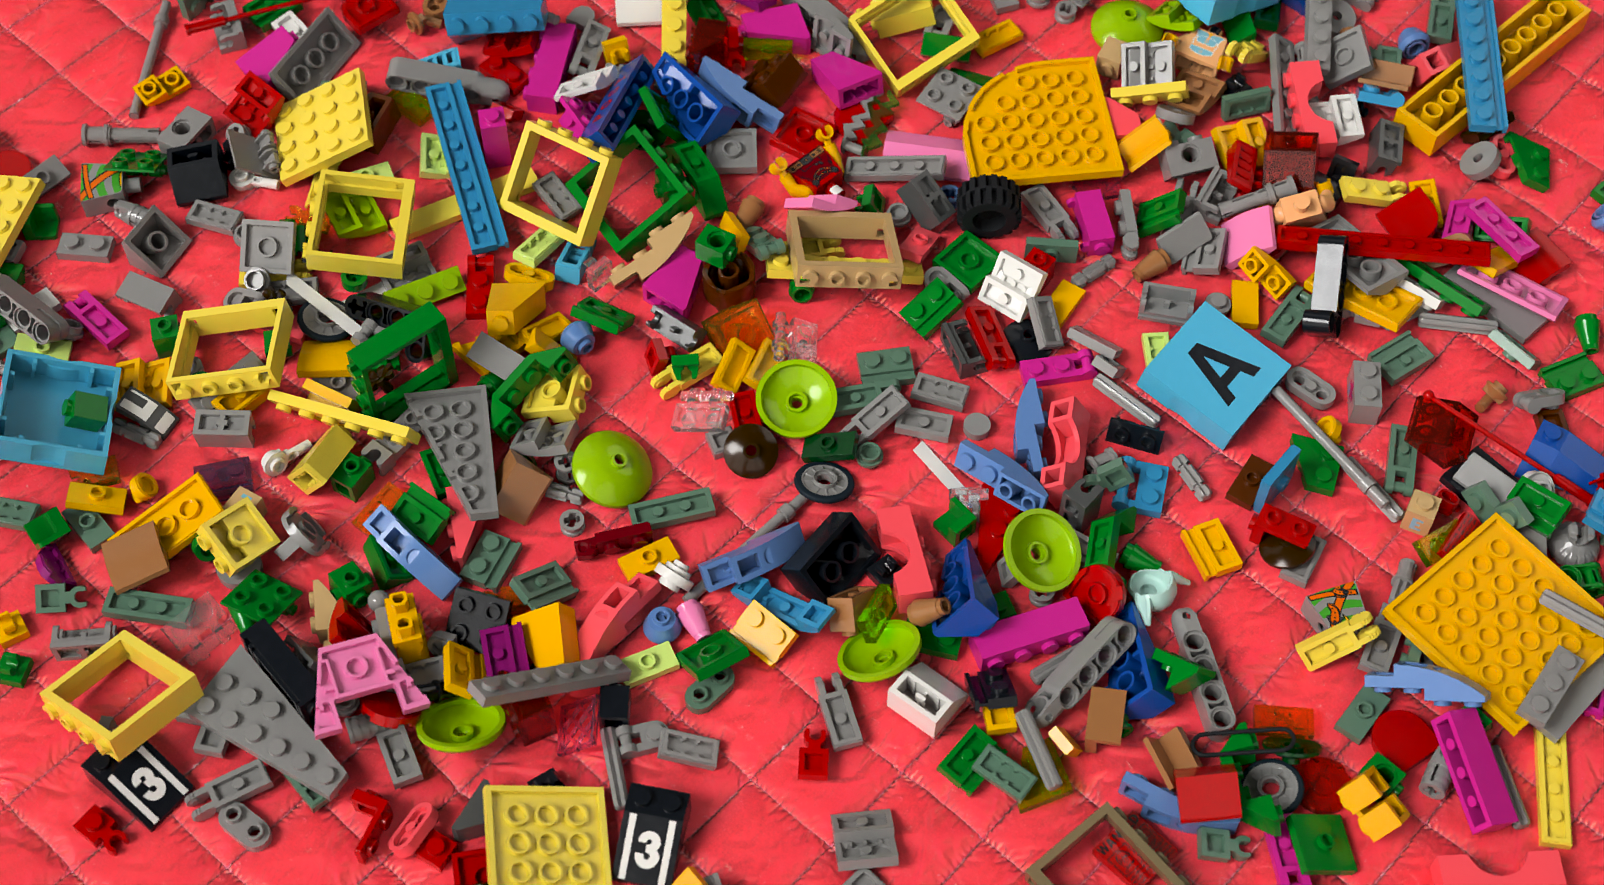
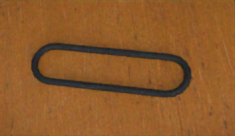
[1190,727,1296,758]

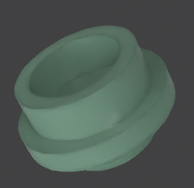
[856,442,883,469]

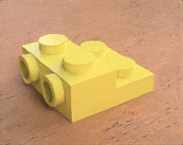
[521,364,592,423]
[196,496,281,577]

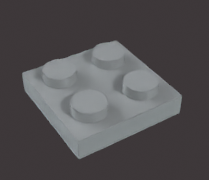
[1323,25,1375,90]
[706,128,757,174]
[239,219,297,275]

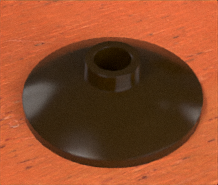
[723,424,778,479]
[1259,532,1316,569]

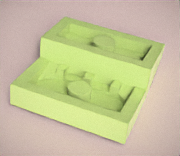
[419,132,450,179]

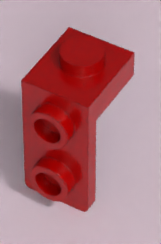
[1248,503,1317,549]
[350,788,393,864]

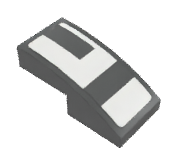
[115,386,180,441]

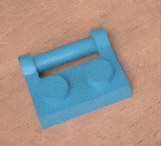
[1355,84,1405,108]
[1111,456,1169,519]

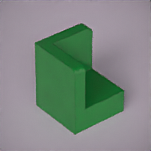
[21,203,60,241]
[933,497,977,547]
[23,507,71,550]

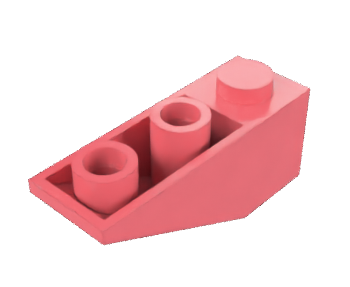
[1408,40,1461,88]
[442,486,485,570]

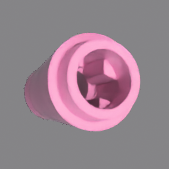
[676,599,712,642]

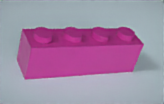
[523,22,578,115]
[968,596,1090,671]
[1431,707,1519,835]

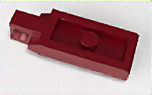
[574,522,653,561]

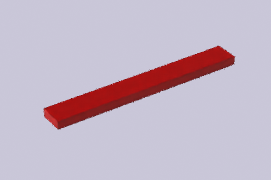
[1275,225,1491,267]

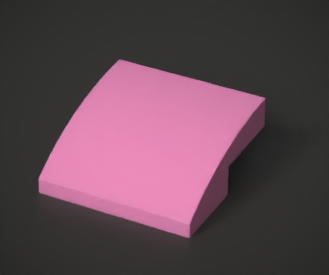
[784,194,858,211]
[1221,205,1277,270]

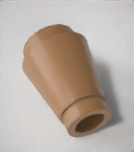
[736,195,765,229]
[1131,248,1172,283]
[907,597,951,627]

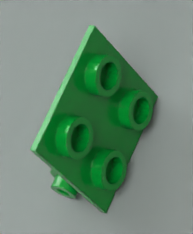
[103,148,168,177]
[220,569,303,626]

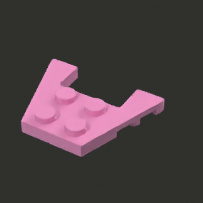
[314,633,430,740]

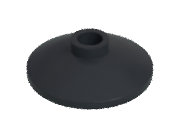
[1003,319,1053,363]

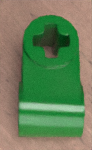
[1559,562,1604,599]

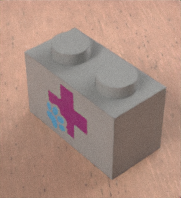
[1347,360,1382,425]

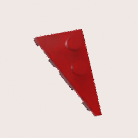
[977,483,1023,577]

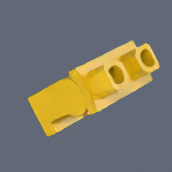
[384,591,430,664]

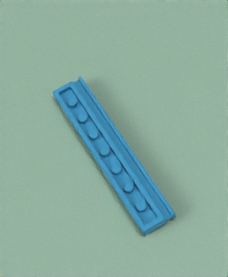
[1455,0,1509,134]
[425,79,509,255]

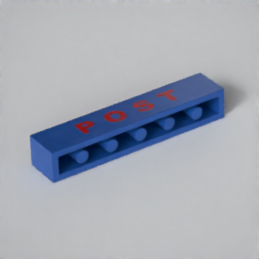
[581,54,655,163]

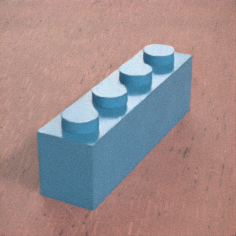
[443,0,548,44]

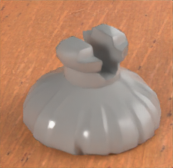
[1547,521,1600,565]

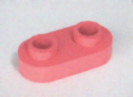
[1490,134,1516,179]
[388,802,439,858]

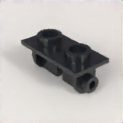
[1105,416,1165,455]

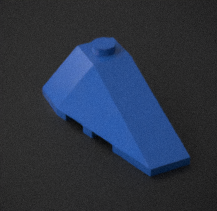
[652,52,741,147]
[1514,419,1604,495]
[932,538,999,637]
[1104,601,1175,720]

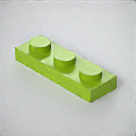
[382,266,467,306]

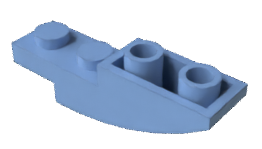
[698,55,785,134]
[1013,378,1048,483]
[954,439,1049,512]
[362,504,463,601]
[698,522,805,593]
[1364,661,1491,707]
[1118,771,1241,835]

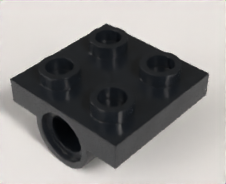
[445,586,513,654]

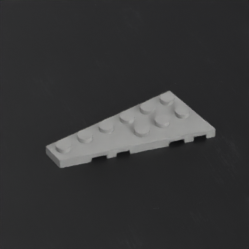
[404,384,499,521]
[186,645,349,801]

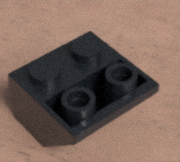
[167,139,228,207]

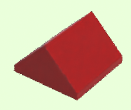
[1173,764,1242,824]

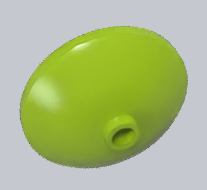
[1091,0,1164,48]
[756,359,837,439]
[572,430,653,509]
[1003,508,1081,593]
[837,619,922,683]
[416,696,506,754]

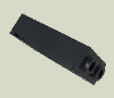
[239,618,317,731]

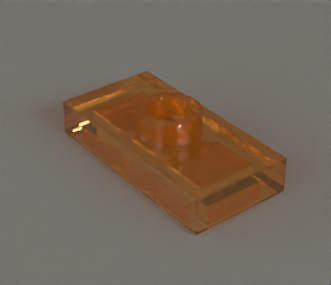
[1253,704,1315,740]

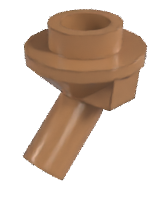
[406,12,442,35]
[1475,380,1508,413]

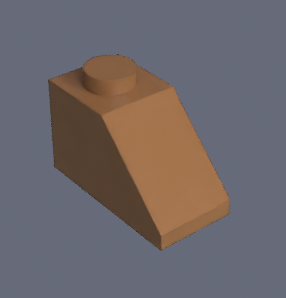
[827,586,880,637]

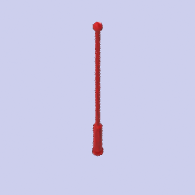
[184,0,314,36]
[1423,390,1594,507]

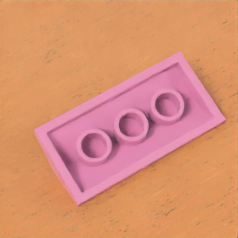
[883,130,970,182]
[1457,265,1569,323]

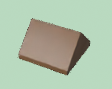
[495,449,553,526]

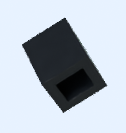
[598,683,632,730]

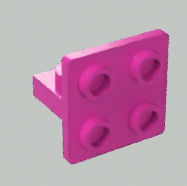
[559,95,599,138]

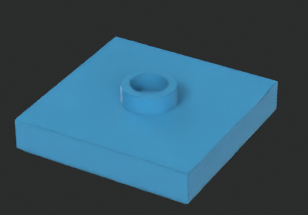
[1253,444,1302,513]

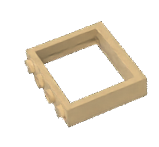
[785,210,904,289]

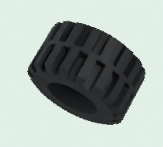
[957,174,1022,239]

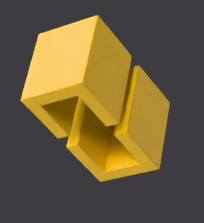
[1336,765,1411,842]

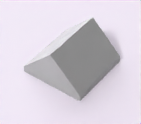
[121,205,193,278]

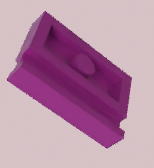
[479,621,530,677]

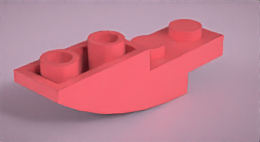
[577,572,662,661]

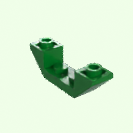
[661,140,729,221]
[490,346,578,443]
[1085,506,1137,588]
[1219,722,1285,837]

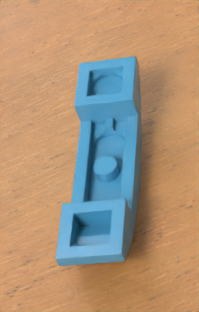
[730,576,836,633]

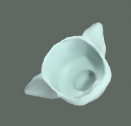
[1127,568,1191,626]

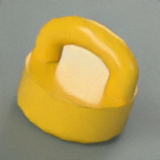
[1317,415,1342,444]
[129,472,159,504]

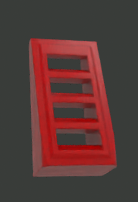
[1227,140,1258,193]

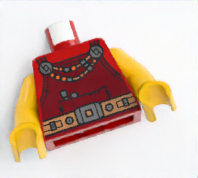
[769,125,846,198]

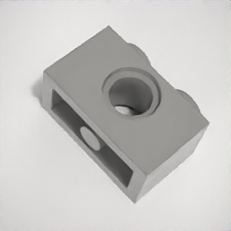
[156,106,217,153]
[1157,135,1219,182]

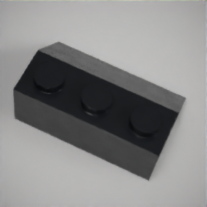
[780,512,882,605]

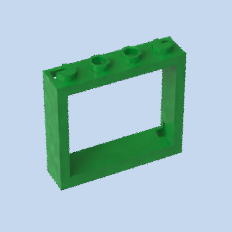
[565,124,698,263]
[346,301,459,422]

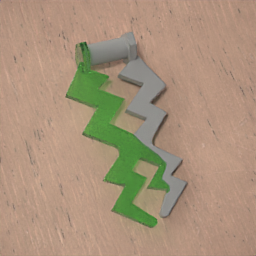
[840,90,899,156]

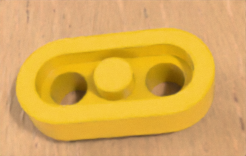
[504,262,555,293]

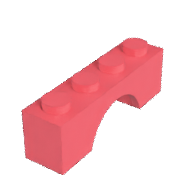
[1283,60,1338,159]
[1040,396,1091,509]
[876,504,938,614]
[1430,850,1567,885]

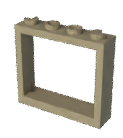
[1025,802,1191,885]

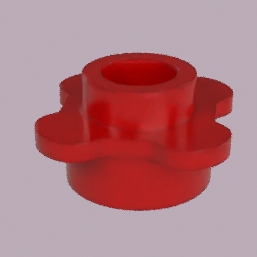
[1436,489,1461,516]

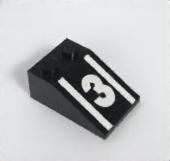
[80,741,196,832]
[612,782,691,885]

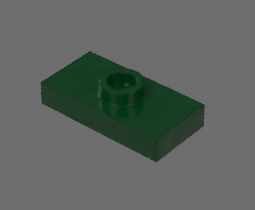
[1253,0,1282,32]
[801,431,859,463]

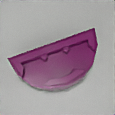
[35,543,77,591]

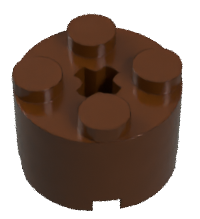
[702,252,755,313]

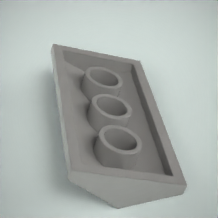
[268,7,361,101]
[1311,214,1409,295]

